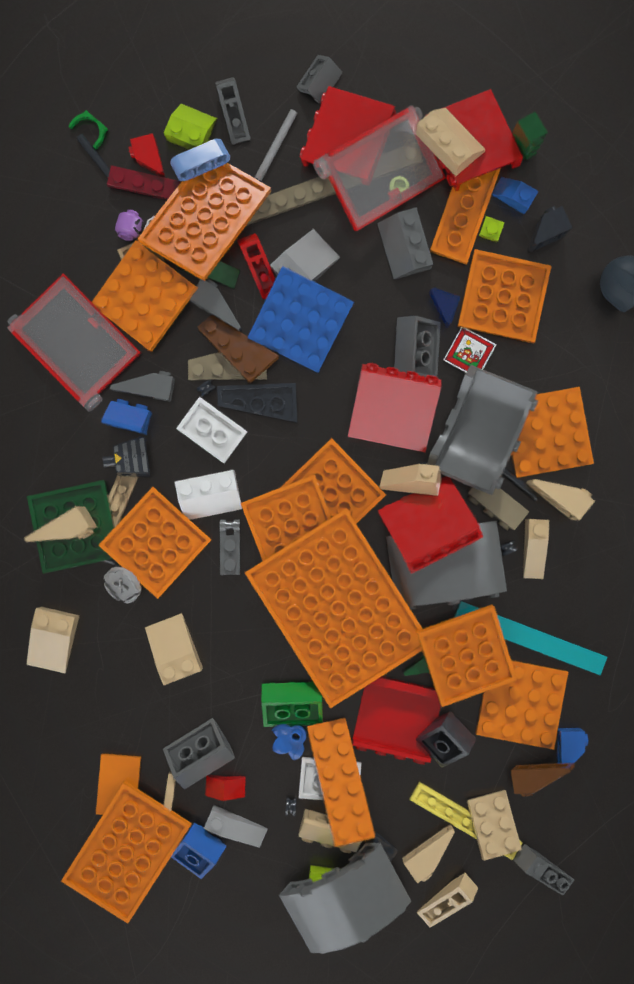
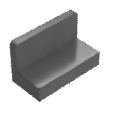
[297,55,342,104]

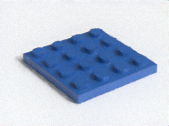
[248,266,354,372]

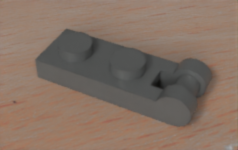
[220,520,240,575]

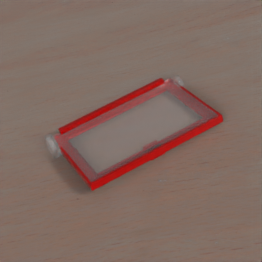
[314,105,446,231]
[7,274,141,412]

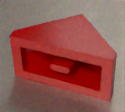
[205,775,246,801]

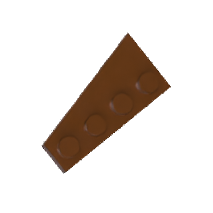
[197,315,279,384]

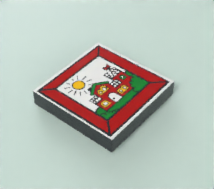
[443,327,496,374]

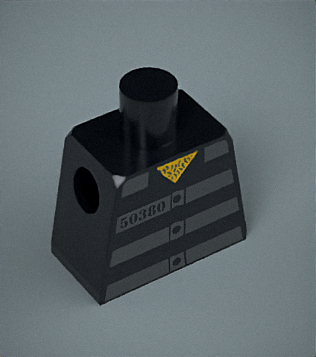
[103,437,150,477]

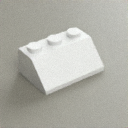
[175,470,242,520]

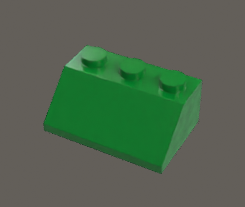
[262,681,323,727]

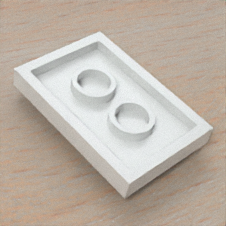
[176,397,247,464]
[299,757,361,800]

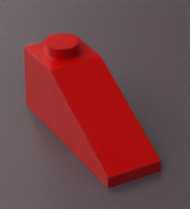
[237,233,276,299]

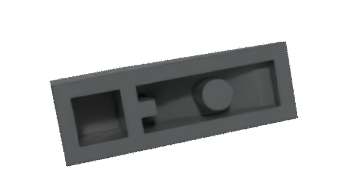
[215,77,251,144]
[190,279,242,332]
[110,371,175,402]

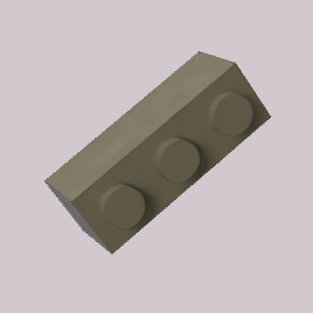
[466,487,529,531]

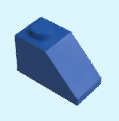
[491,177,538,214]
[557,728,588,763]

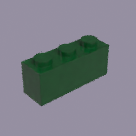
[512,112,548,160]

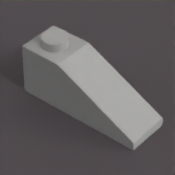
[204,805,268,848]

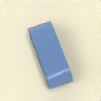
[170,139,230,181]

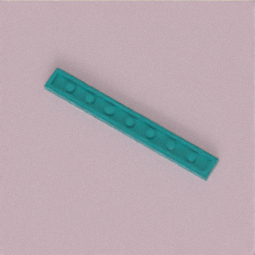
[454,601,607,675]

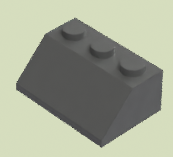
[377,208,433,280]
[394,316,441,377]
[163,718,235,789]

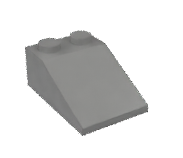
[270,229,340,282]

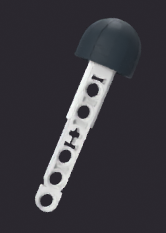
[600,256,634,312]

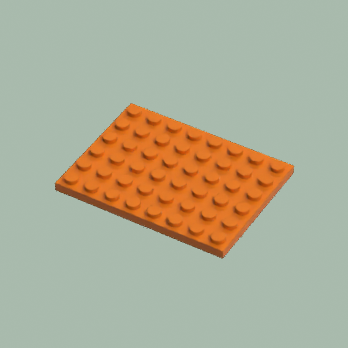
[245,509,422,708]

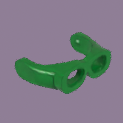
[69,110,108,149]

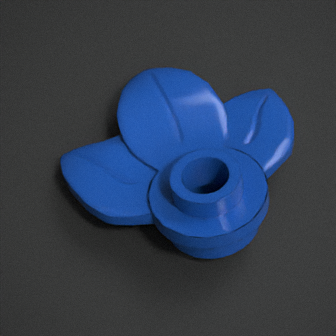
[272,724,307,760]

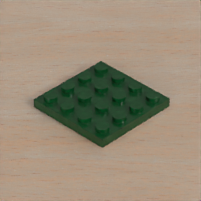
[27,480,115,573]

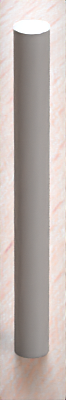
[254,109,297,182]

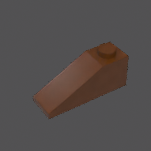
[511,763,575,797]

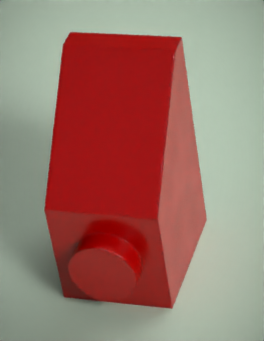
[129,133,165,177]

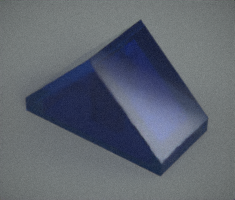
[429,288,460,328]

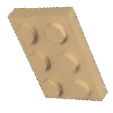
[467,790,522,860]

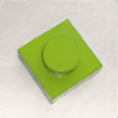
[479,216,505,242]

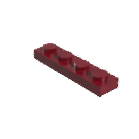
[107,165,182,200]

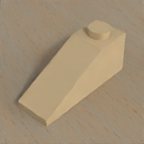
[379,464,441,496]
[523,519,549,579]
[402,824,455,883]
[417,873,478,927]

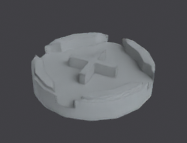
[104,567,141,603]

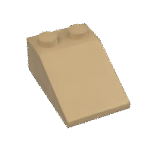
[526,479,594,520]
[25,507,97,542]
[27,607,79,673]
[145,613,203,685]

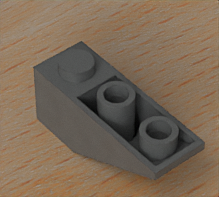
[513,844,574,896]

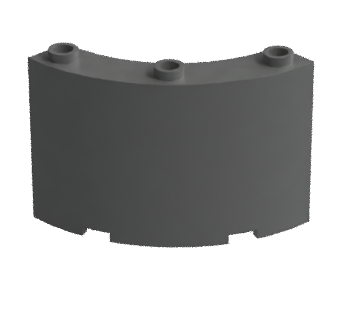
[427,365,538,495]
[386,521,507,610]
[279,843,411,954]

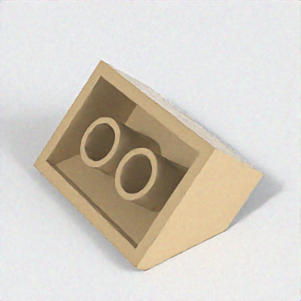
[416,108,485,176]
[299,809,361,853]

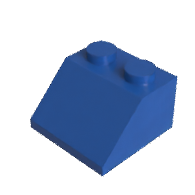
[102,399,152,435]
[171,823,226,879]

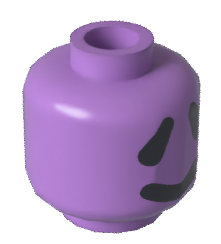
[115,210,143,241]

